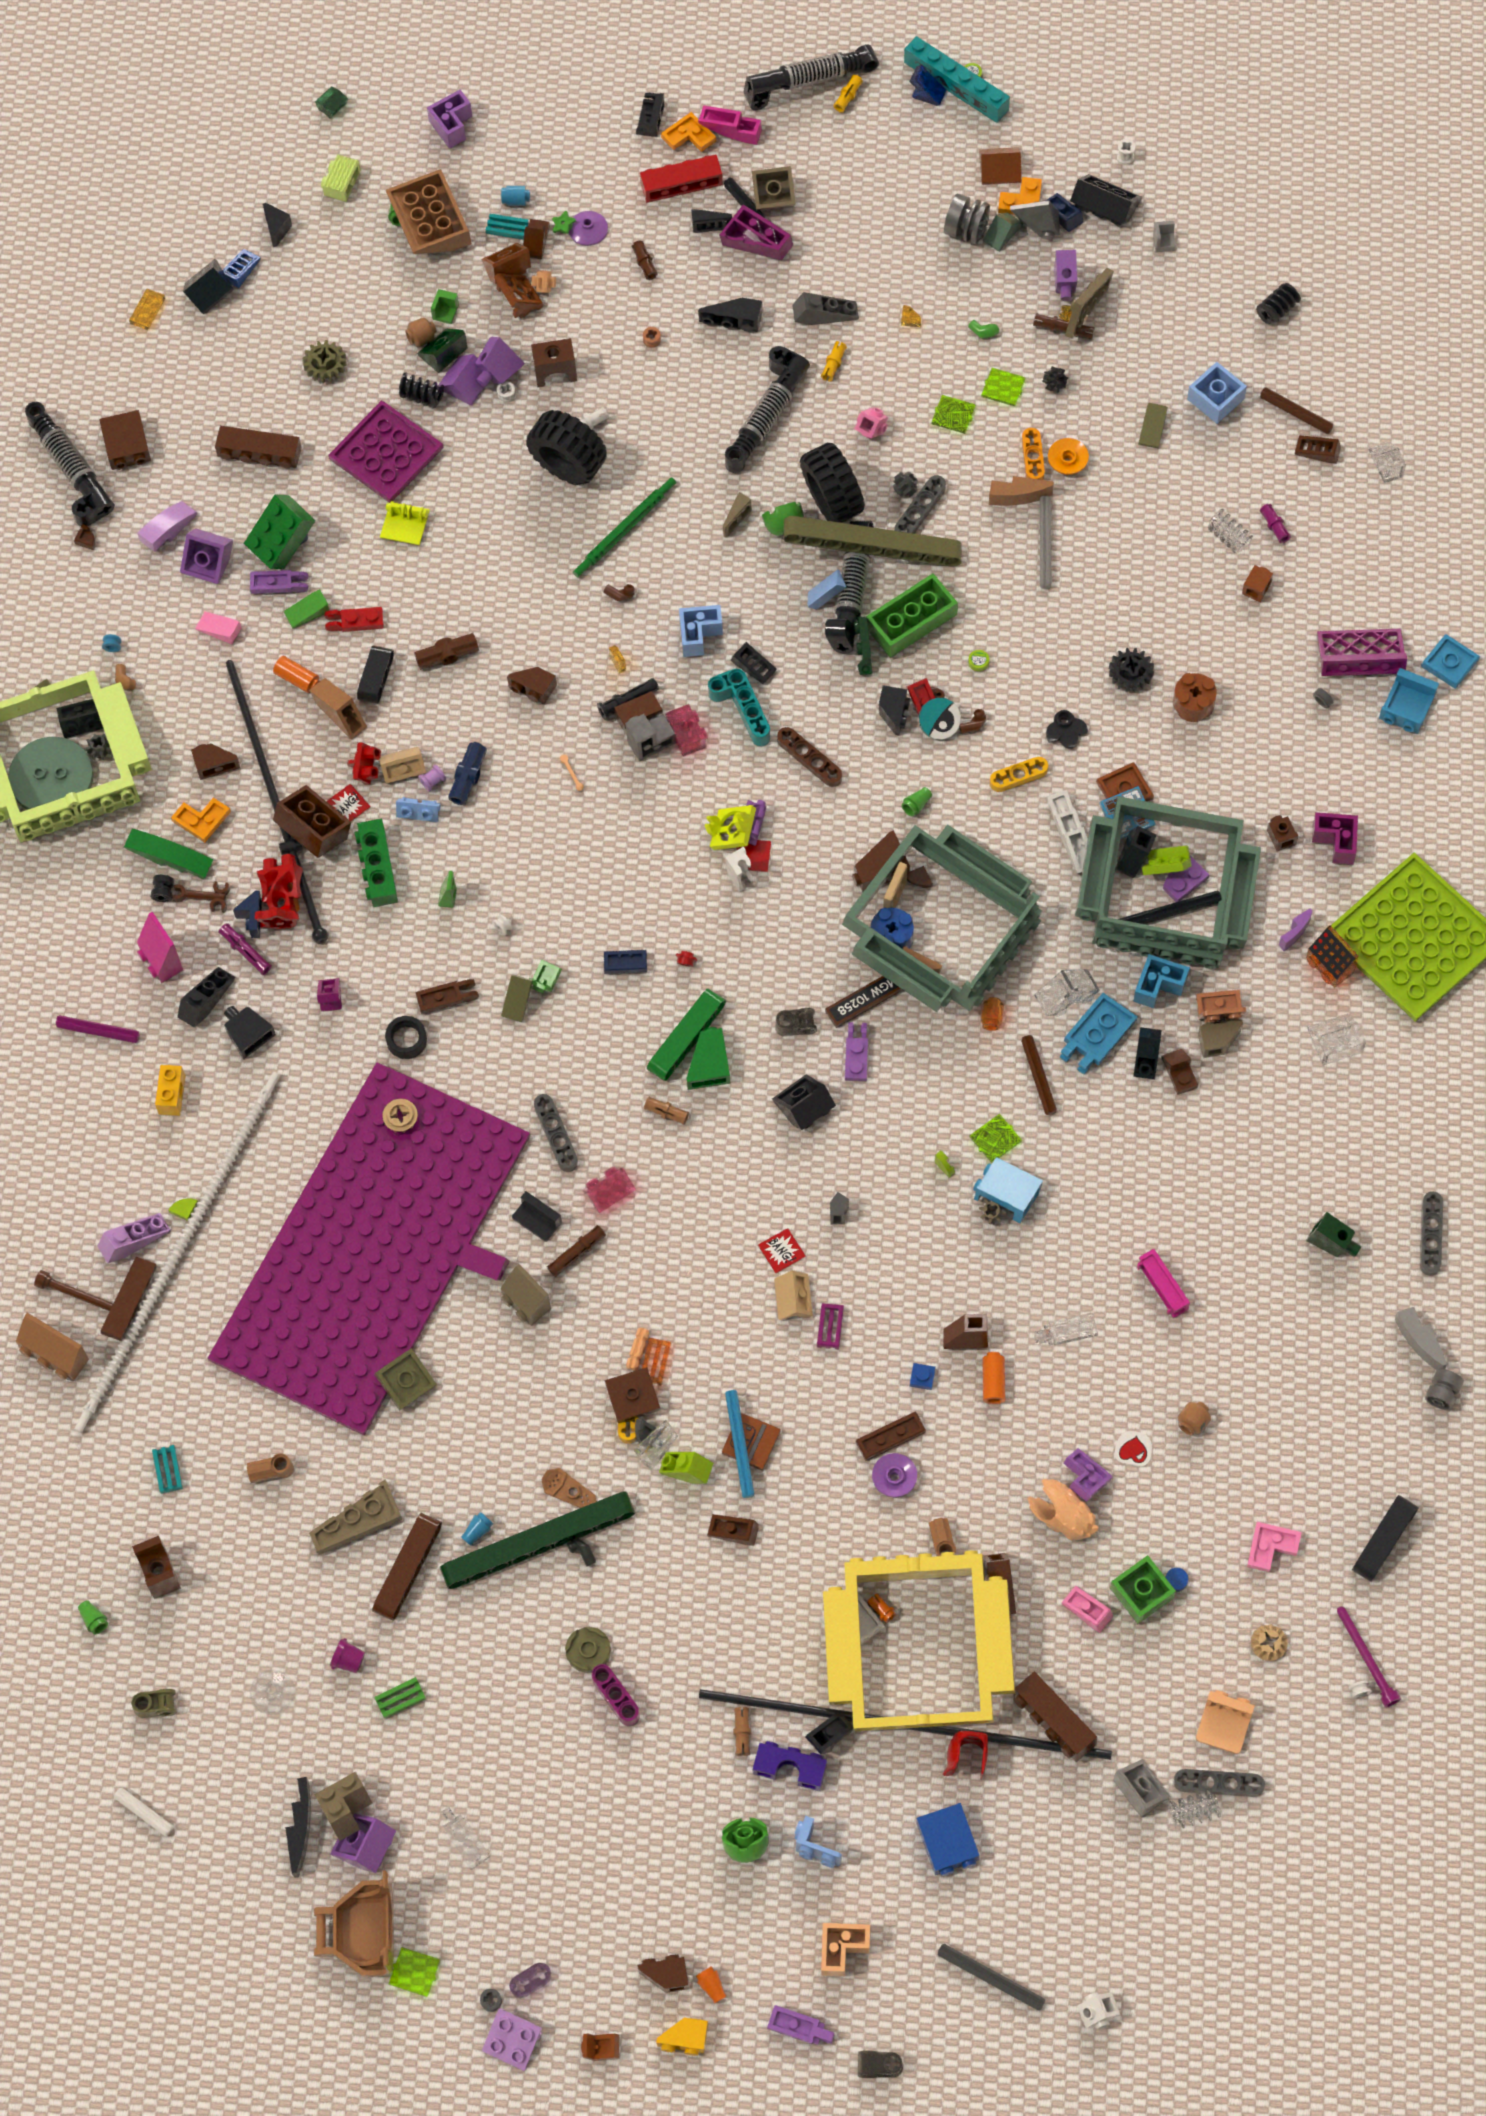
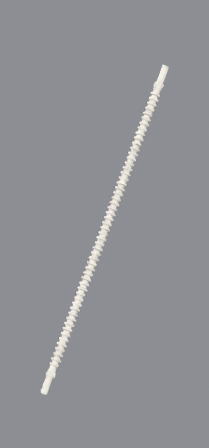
[74,1072,280,1433]

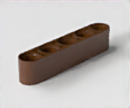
[372,1513,442,1621]

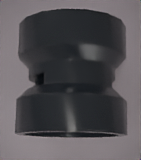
[150,874,175,903]

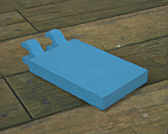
[1059,993,1138,1074]

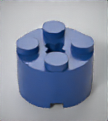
[871,908,914,949]

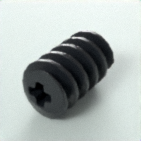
[1256,283,1301,324]
[399,372,444,408]

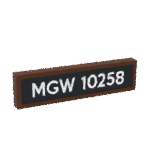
[825,976,903,1028]

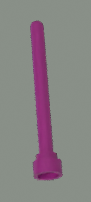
[1337,1606,1401,1708]

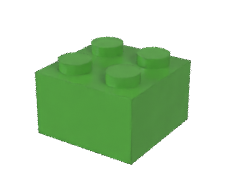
[1110,1555,1176,1624]

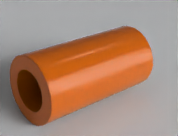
[273,655,320,694]
[982,1352,1006,1404]

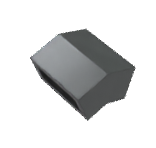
[830,1192,849,1225]

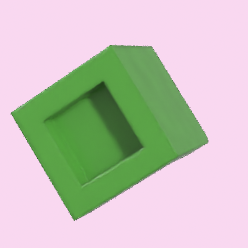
[431,289,459,324]

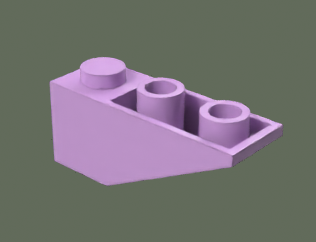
[97,1213,170,1263]

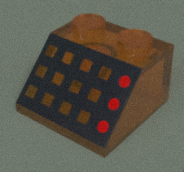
[1306,925,1359,988]

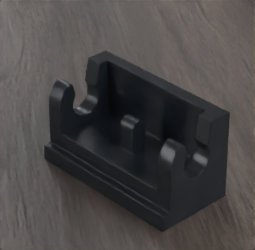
[636,92,665,137]

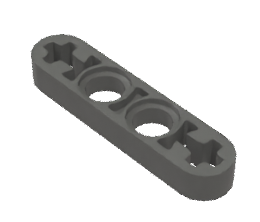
[894,475,946,534]
[534,1094,578,1172]
[1420,1191,1443,1276]
[1173,1769,1265,1797]

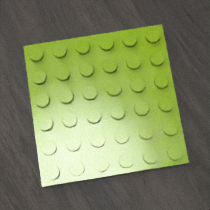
[1328,852,1486,1022]

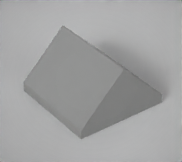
[1113,1759,1170,1818]

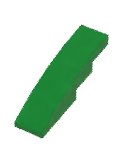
[123,828,213,880]

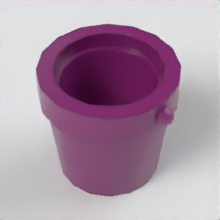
[330,1638,366,1673]

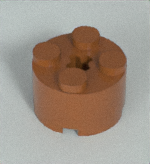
[1173,673,1217,722]

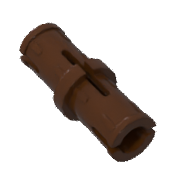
[631,240,658,280]

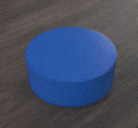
[1165,1568,1188,1592]

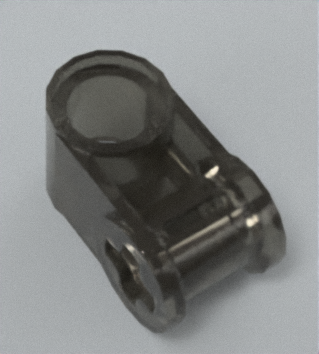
[775,1008,817,1036]
[857,2051,903,2078]

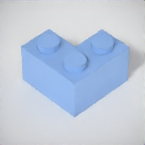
[679,605,723,657]

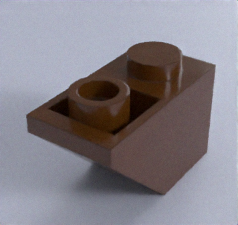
[507,667,557,704]
[943,1314,988,1349]
[637,1954,689,1993]

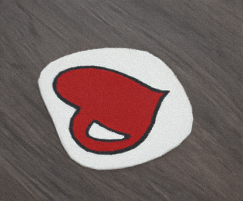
[1115,1431,1152,1466]

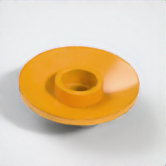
[1048,438,1089,475]

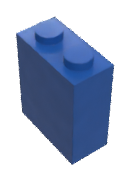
[916,1803,980,1877]

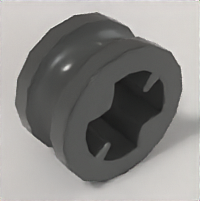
[480,1989,502,2012]

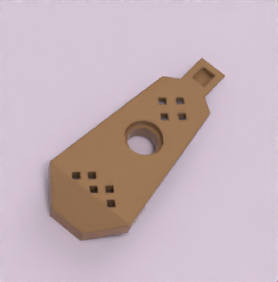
[541,1468,597,1508]

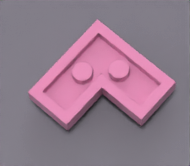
[1247,1522,1302,1572]

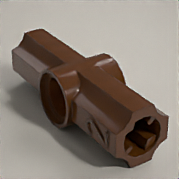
[414,633,479,670]

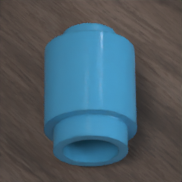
[501,186,530,206]

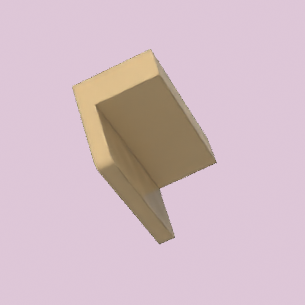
[379,747,426,784]
[774,1270,813,1320]

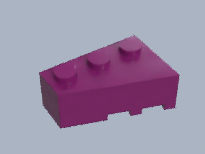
[719,205,793,261]

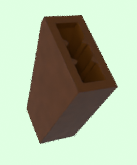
[852,830,910,892]
[983,1553,1016,1618]

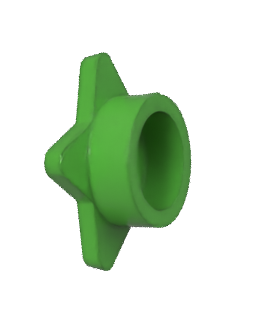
[552,211,576,234]

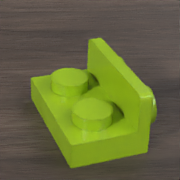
[1142,845,1191,875]

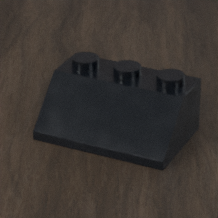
[1070,174,1142,225]

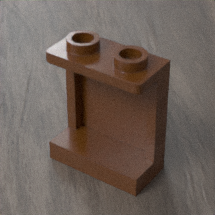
[99,410,151,470]

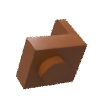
[581,2033,619,2061]

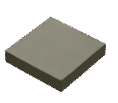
[374,1348,437,1411]

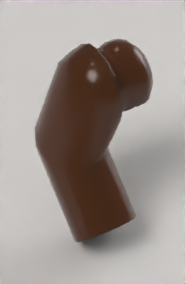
[603,584,635,602]
[959,709,986,734]

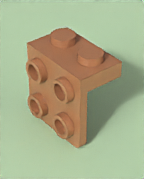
[1196,990,1246,1023]

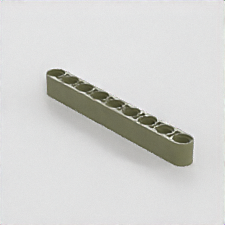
[784,516,962,567]

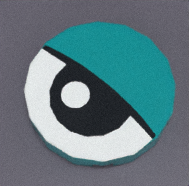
[919,698,961,739]

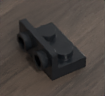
[56,699,103,738]

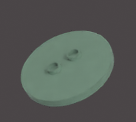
[8,737,93,810]

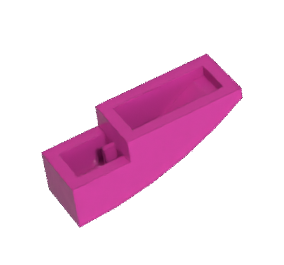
[698,105,762,145]

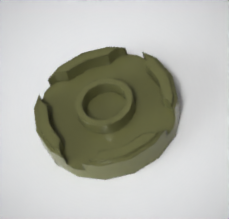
[565,1626,611,1673]

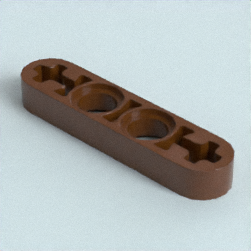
[777,727,842,787]

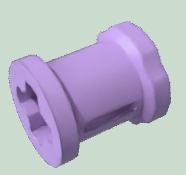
[418,764,446,792]

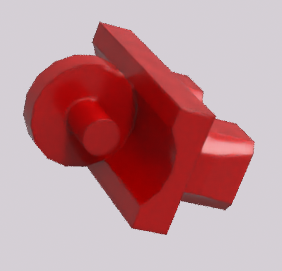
[347,742,381,785]

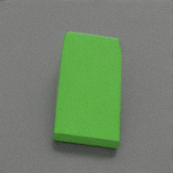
[284,589,329,629]
[438,871,457,908]

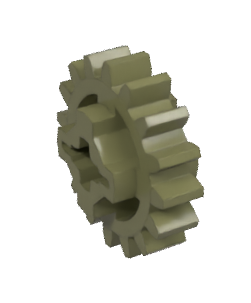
[302,340,347,383]

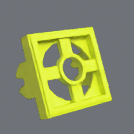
[704,805,756,850]

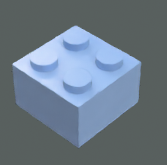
[1187,362,1247,424]

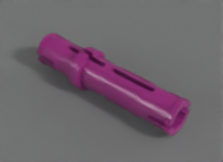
[218,923,272,975]

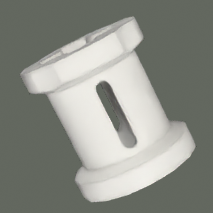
[1117,139,1135,165]

